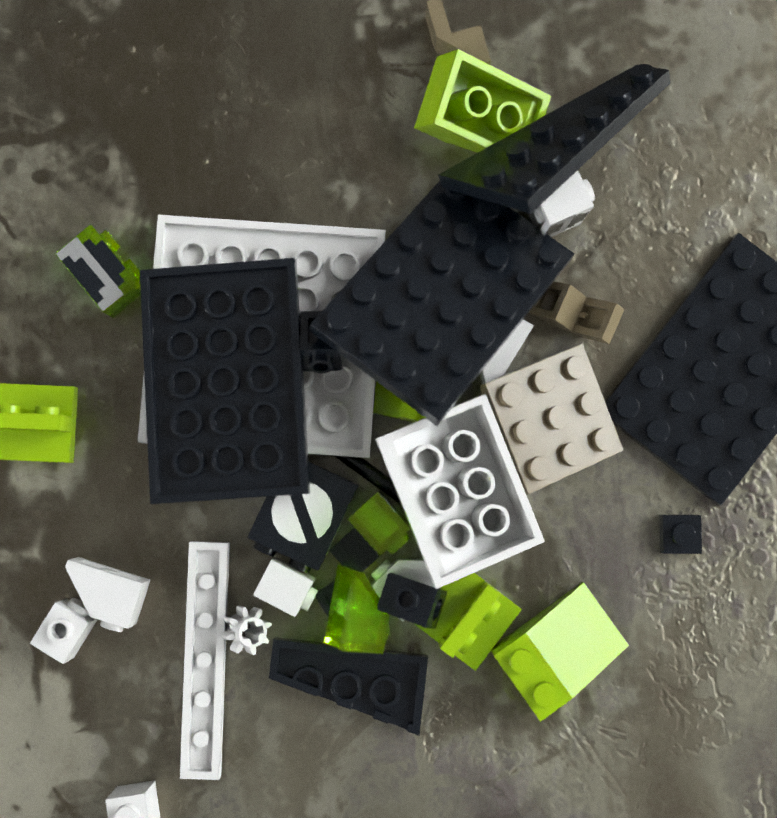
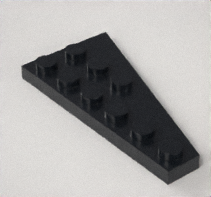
[438,64,671,214]

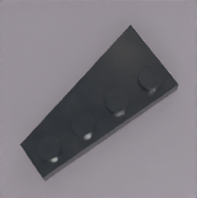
[269,637,428,736]

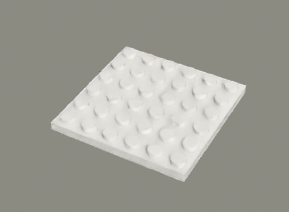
[138,215,386,459]

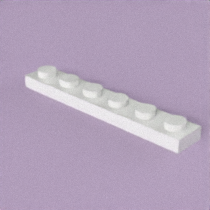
[180,541,230,780]

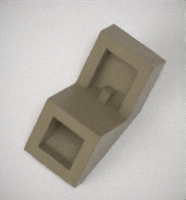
[425,0,491,65]
[528,281,625,344]

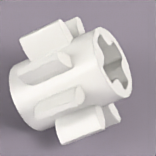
[220,605,272,655]

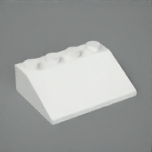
[375,394,545,589]

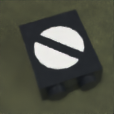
[247,462,359,573]

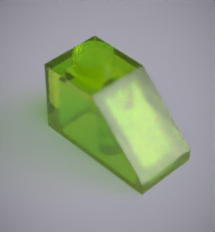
[324,565,390,654]

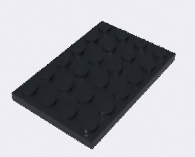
[310,181,575,426]
[605,233,777,506]
[140,258,310,505]

